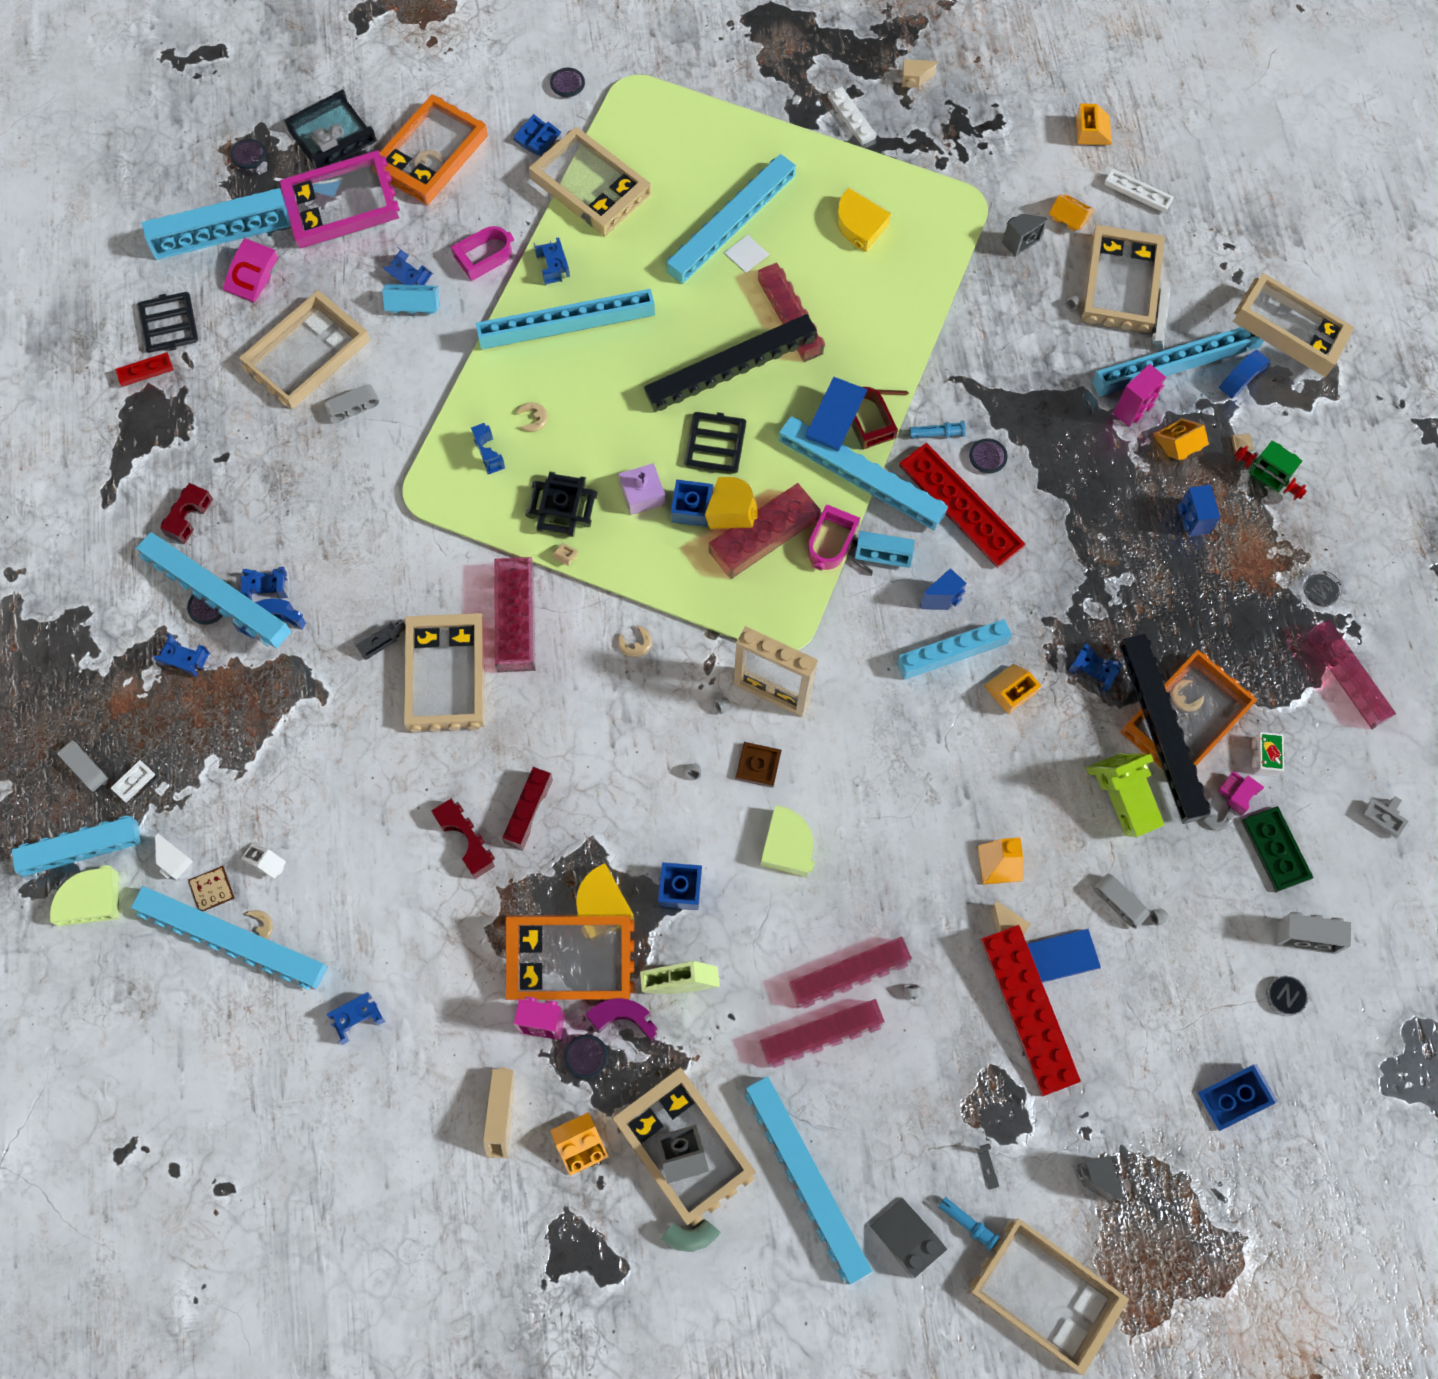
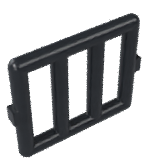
[137,292,198,353]
[684,412,747,474]

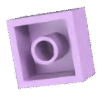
[619,463,666,515]

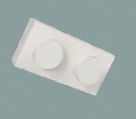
[111,760,156,803]

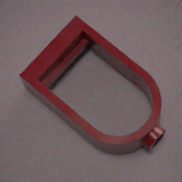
[851,386,898,450]

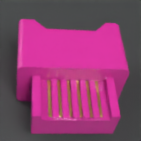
[1217,771,1264,815]

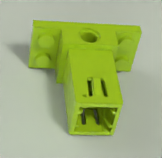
[1085,753,1165,838]

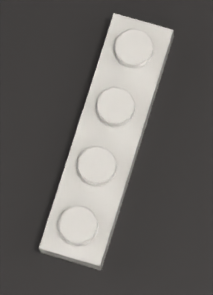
[827,87,876,145]
[1104,169,1174,213]
[1152,281,1170,351]

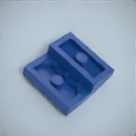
[513,114,561,156]

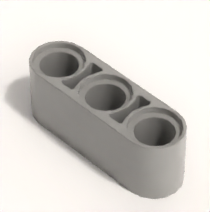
[324,385,379,423]
[57,740,109,792]
[1093,873,1150,929]

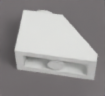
[155,834,193,880]
[241,843,286,879]

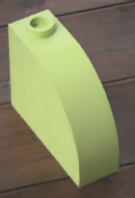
[760,805,815,877]
[50,865,119,926]
[640,961,720,994]

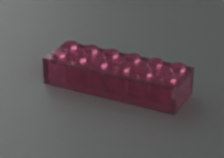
[709,483,821,579]
[494,557,536,672]

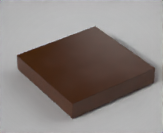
[735,742,782,788]

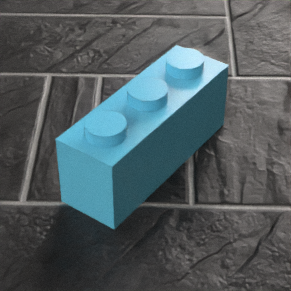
[382,284,440,314]
[855,531,915,568]

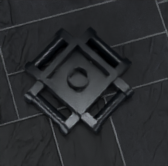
[525,471,598,537]

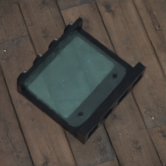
[284,89,377,169]

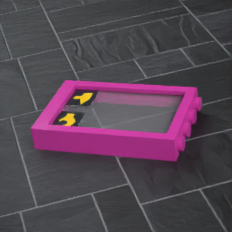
[280,150,400,249]

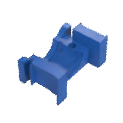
[534,237,570,286]
[383,247,434,285]
[471,423,505,475]
[240,567,288,600]
[154,633,211,677]
[1068,643,1122,692]
[327,992,386,1045]

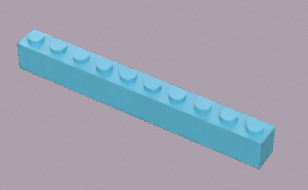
[667,154,796,284]
[475,289,655,349]
[1092,327,1264,397]
[779,416,948,531]
[136,532,292,649]
[131,886,328,990]
[744,1076,873,1285]

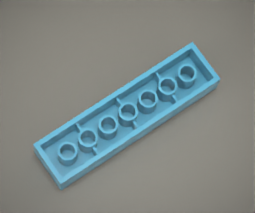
[141,188,291,260]

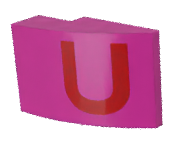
[223,238,278,303]

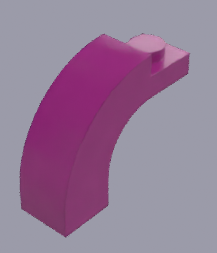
[585,998,658,1042]

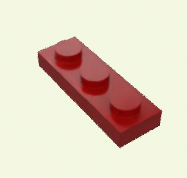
[115,352,174,387]

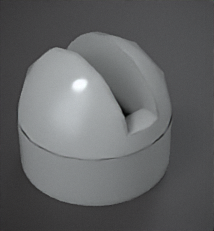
[1065,295,1081,311]
[714,697,730,714]
[685,763,701,780]
[1151,908,1168,926]
[903,984,920,1000]

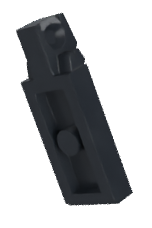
[354,619,406,660]

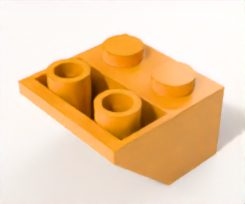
[1076,103,1112,145]
[984,664,1042,715]
[550,1112,609,1176]

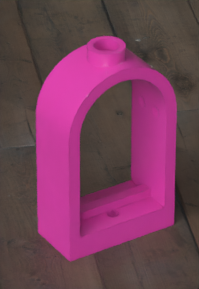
[451,226,514,281]
[808,504,860,571]

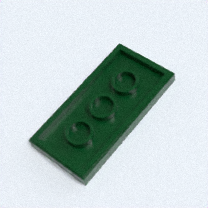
[1241,806,1314,893]

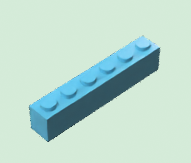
[897,619,1012,680]
[12,816,142,877]

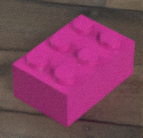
[1113,364,1166,427]
[514,997,565,1040]

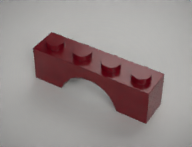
[502,767,553,851]
[431,798,495,879]

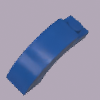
[1218,349,1271,399]
[233,598,306,639]

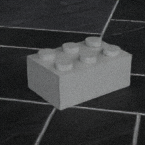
[1275,912,1351,954]

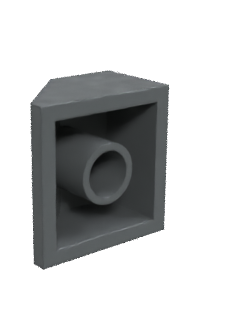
[1002,214,1048,257]
[655,1125,709,1184]
[1076,1155,1124,1202]

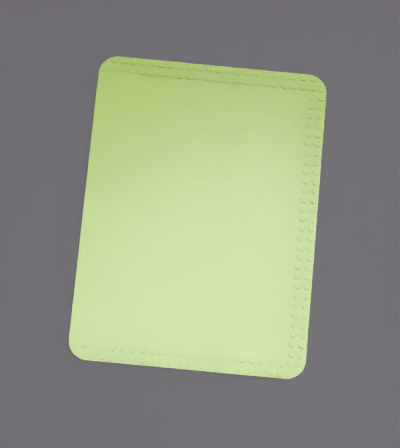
[403,74,988,650]

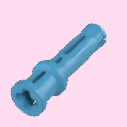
[910,420,966,439]
[938,1197,1000,1252]

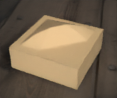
[1231,434,1254,454]
[552,543,579,566]

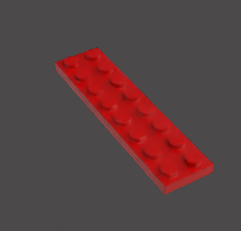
[899,442,1026,568]
[980,925,1081,1096]

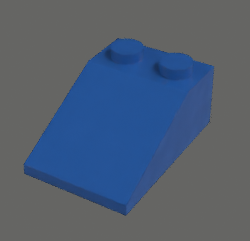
[1198,1064,1278,1131]

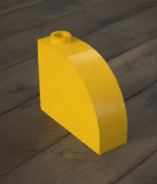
[837,187,891,252]
[705,477,757,529]
[576,863,634,942]

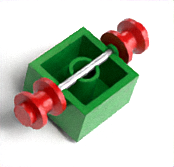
[1234,440,1307,500]

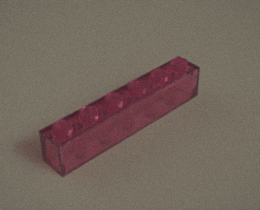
[758,262,825,362]
[1306,619,1396,729]
[789,936,912,1009]
[759,999,885,1068]

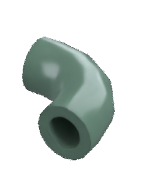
[660,1219,721,1252]

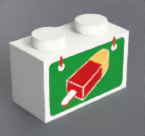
[1251,732,1284,777]

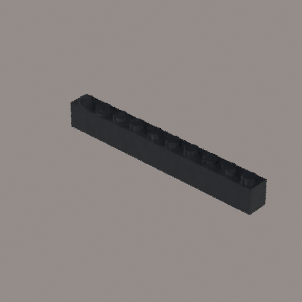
[644,313,817,412]
[1119,634,1211,824]

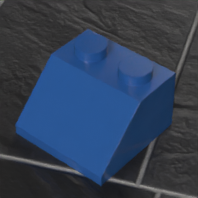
[919,568,967,610]

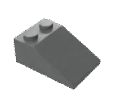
[870,1198,947,1278]

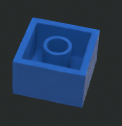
[671,479,713,527]
[1178,484,1221,537]
[658,862,702,910]

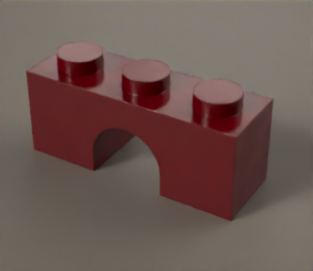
[160,483,213,544]

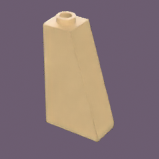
[483,1067,515,1159]

